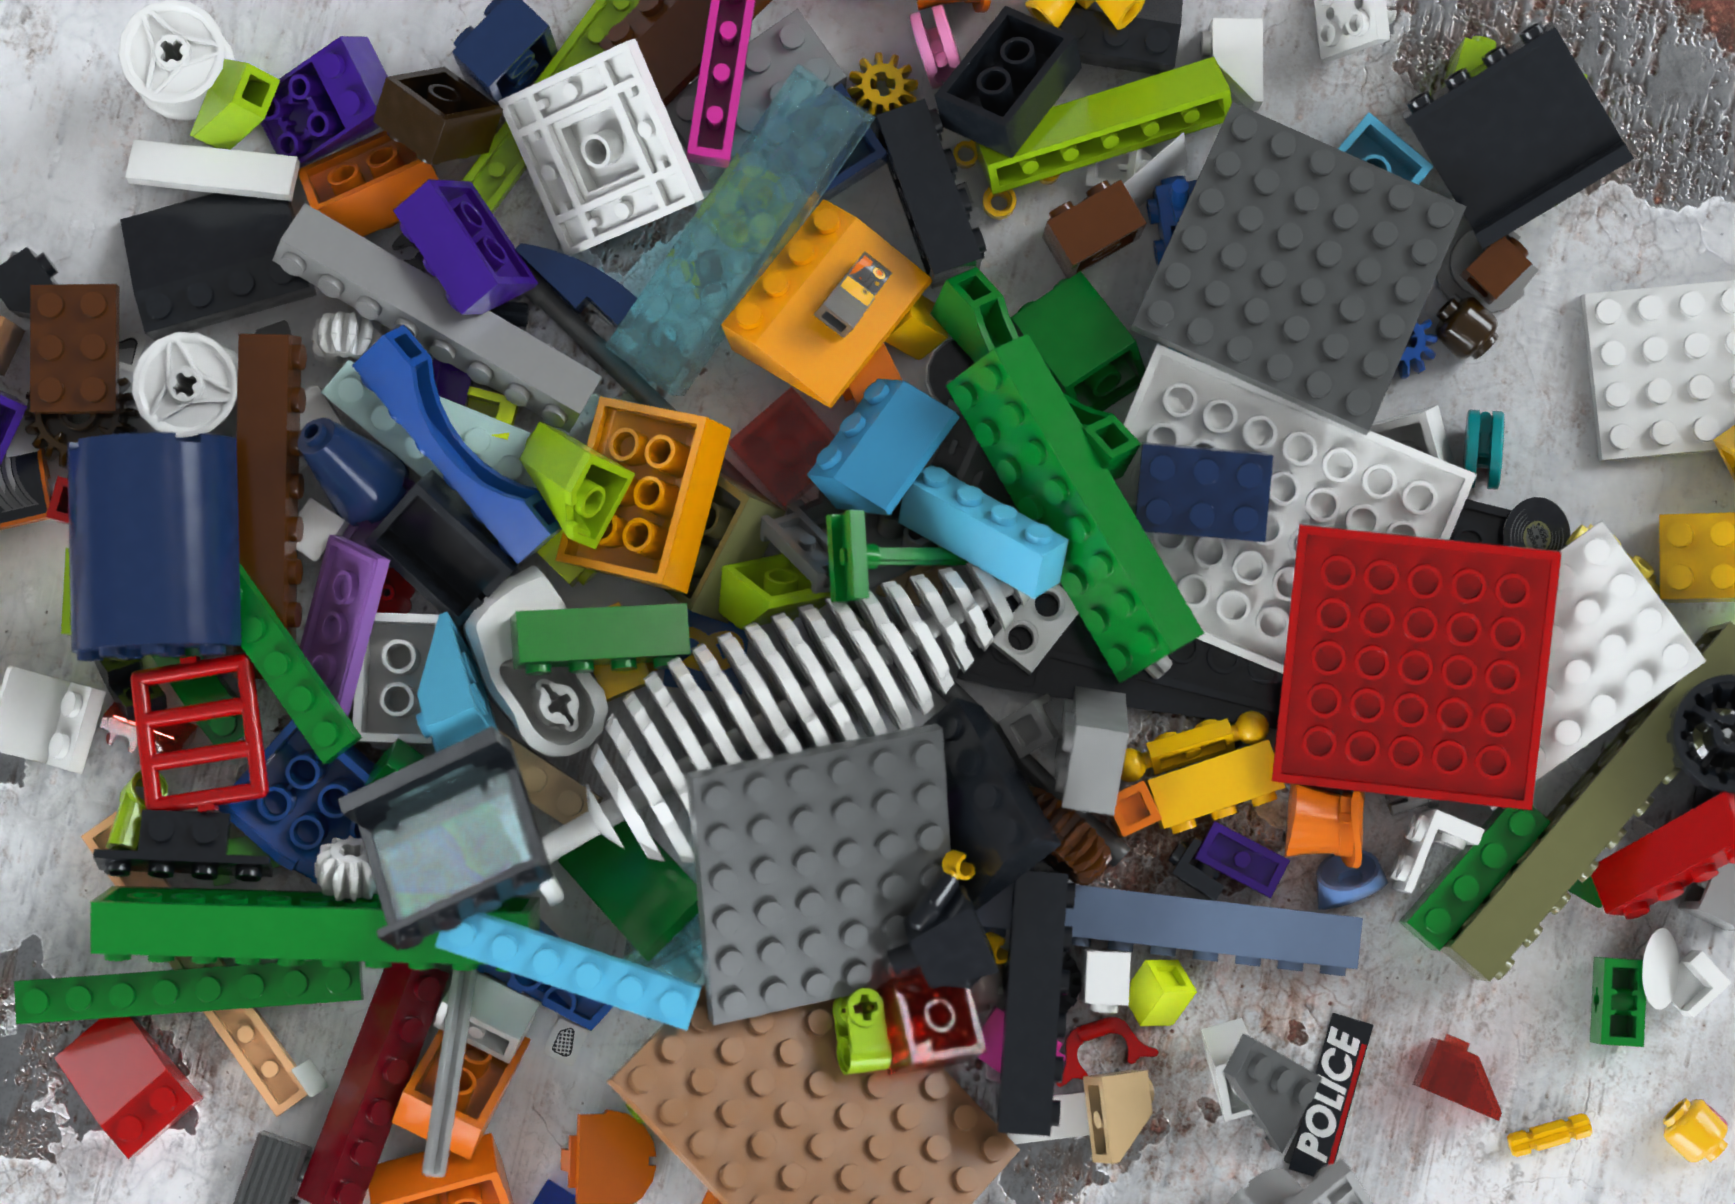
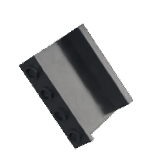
[1402,21,1634,249]

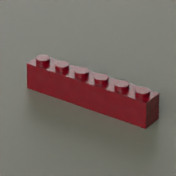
[297,962,450,1204]

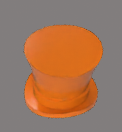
[1284,784,1366,869]

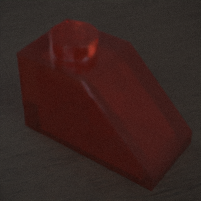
[1412,1034,1502,1121]

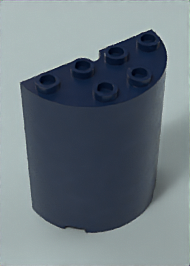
[67,433,241,661]

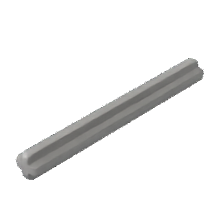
[422,969,477,1177]

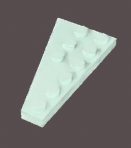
[321,360,537,488]

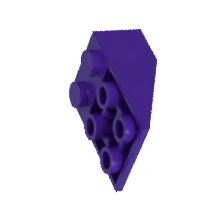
[261,36,388,168]

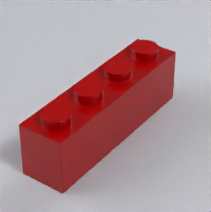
[1591,791,1735,919]

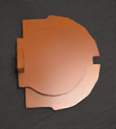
[561,1109,657,1204]

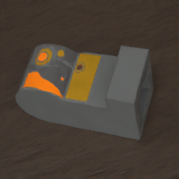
[813,252,892,338]

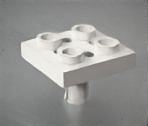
[1314,0,1397,61]

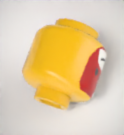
[1663,1098,1728,1163]

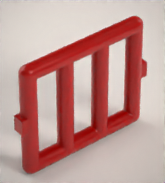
[130,653,269,812]

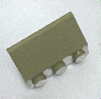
[663,472,786,624]

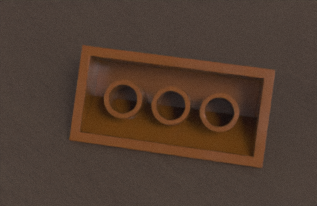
[598,0,772,106]

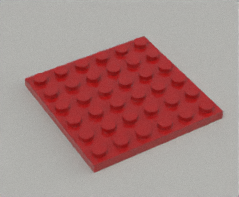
[1272,524,1562,810]

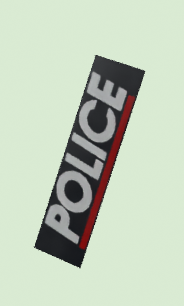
[1289,1013,1373,1177]

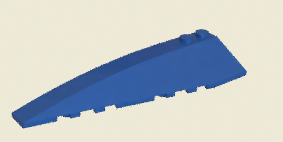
[219,720,614,1031]

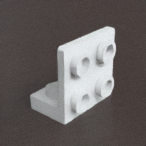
[0,666,106,774]
[1389,809,1485,893]

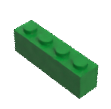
[510,603,691,676]
[1399,806,1551,951]

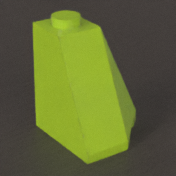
[519,421,636,549]

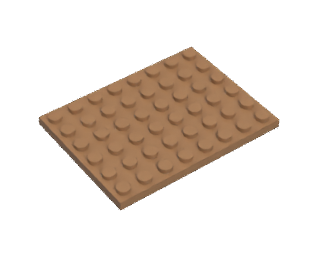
[607,982,1020,1204]

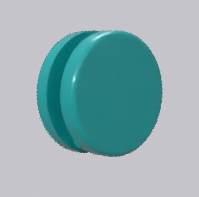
[1463,409,1505,490]

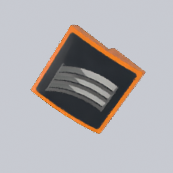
[0,448,52,530]

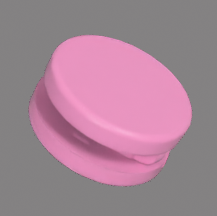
[909,4,961,89]

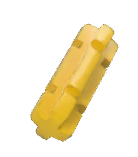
[1507,1113,1592,1157]

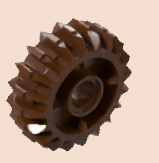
[1029,786,1112,886]

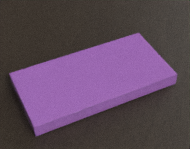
[300,534,390,717]

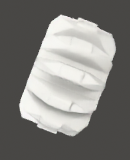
[311,311,384,368]
[315,835,390,902]

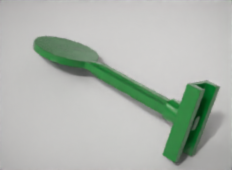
[826,510,969,602]

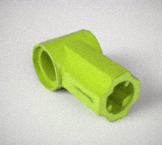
[106,770,168,851]

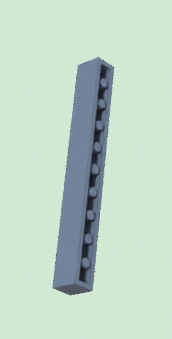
[976,883,1363,976]

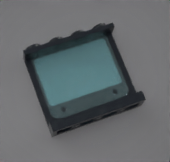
[338,726,554,950]

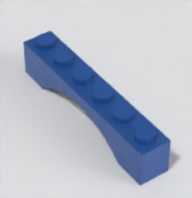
[352,325,562,564]

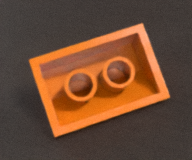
[298,130,440,237]
[369,1133,514,1204]

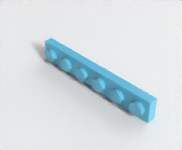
[435,913,702,1031]

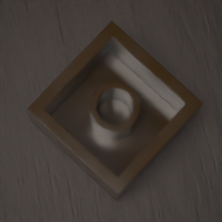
[373,67,503,165]

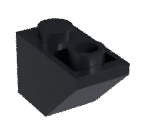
[0,247,59,319]

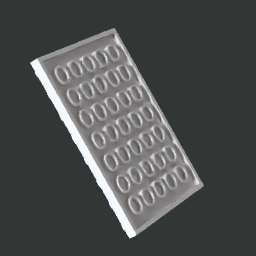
[1060,344,1477,674]

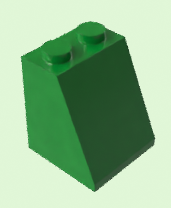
[1010,271,1145,412]

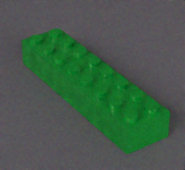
[946,334,1205,683]

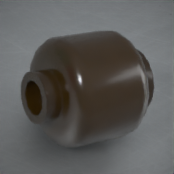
[1435,297,1499,359]

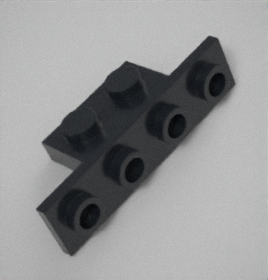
[93,810,273,882]

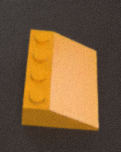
[721,199,932,408]
[555,396,732,594]

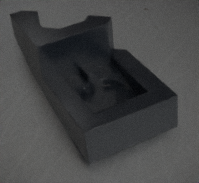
[95,657,167,721]

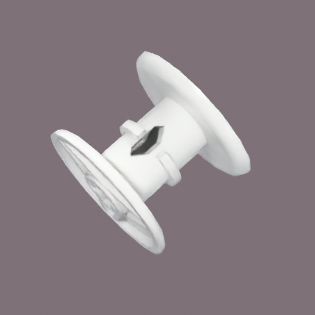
[118,0,235,121]
[132,332,238,438]

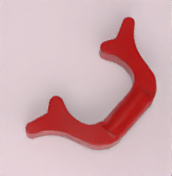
[1056,1016,1158,1087]

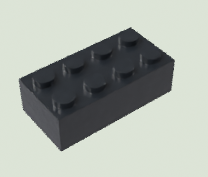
[876,99,987,289]

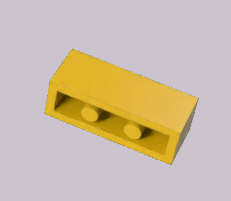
[1145,739,1286,834]

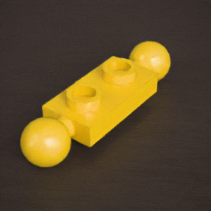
[1121,711,1269,782]

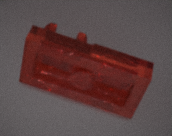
[100,702,198,753]

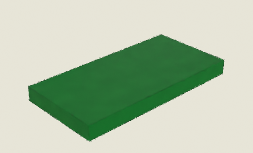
[557,820,699,962]

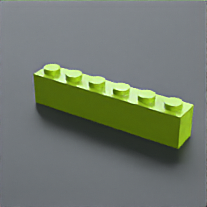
[975,57,1232,195]

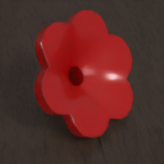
[376,568,416,614]

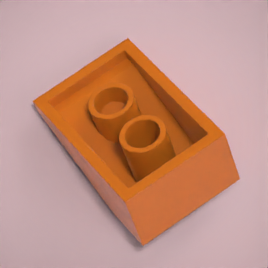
[392,1029,531,1160]

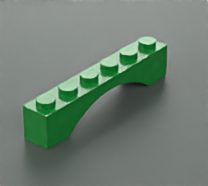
[930,267,1141,480]

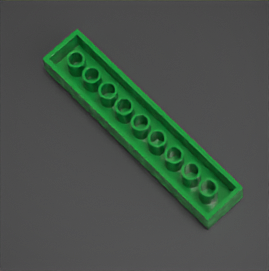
[90,886,540,972]

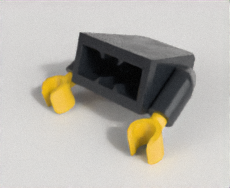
[887,850,1009,989]

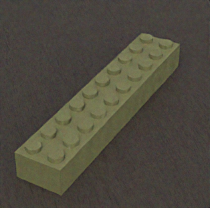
[1441,621,1735,982]

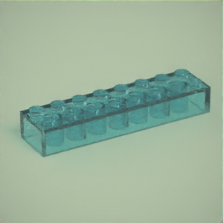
[605,64,876,396]

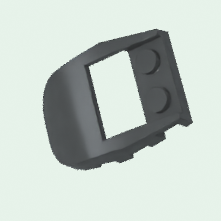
[760,490,939,593]

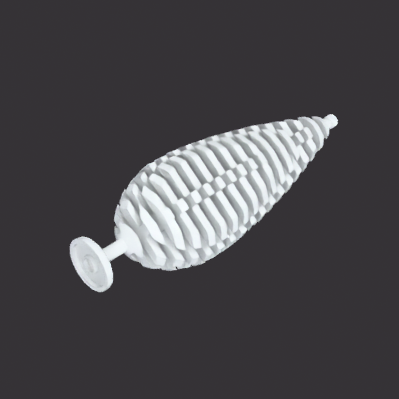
[500,563,1030,907]

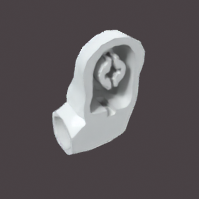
[463,565,609,756]

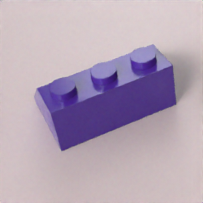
[393,179,539,315]

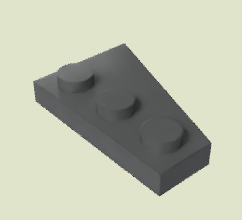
[1223,1033,1322,1153]

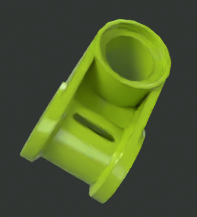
[833,988,892,1075]

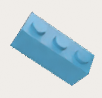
[807,379,960,515]

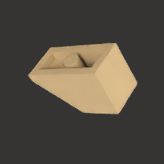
[1083,1070,1154,1164]

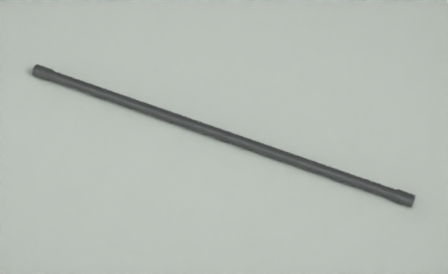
[523,261,1131,867]

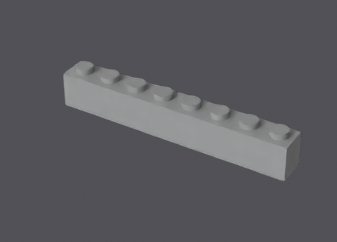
[272,203,602,433]

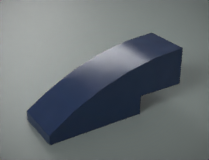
[515,243,643,332]

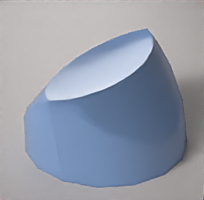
[1316,850,1388,910]

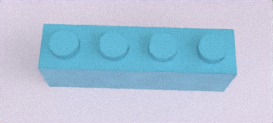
[898,465,1068,599]

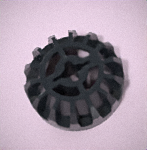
[1667,675,1735,795]

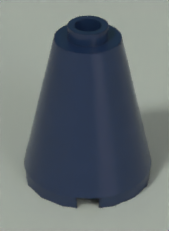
[298,418,409,526]

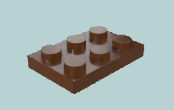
[30,284,120,414]

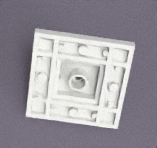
[498,38,704,256]

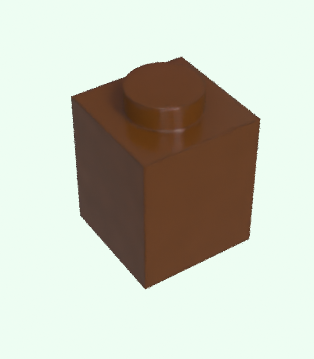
[1460,236,1532,305]

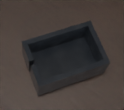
[364,469,521,629]

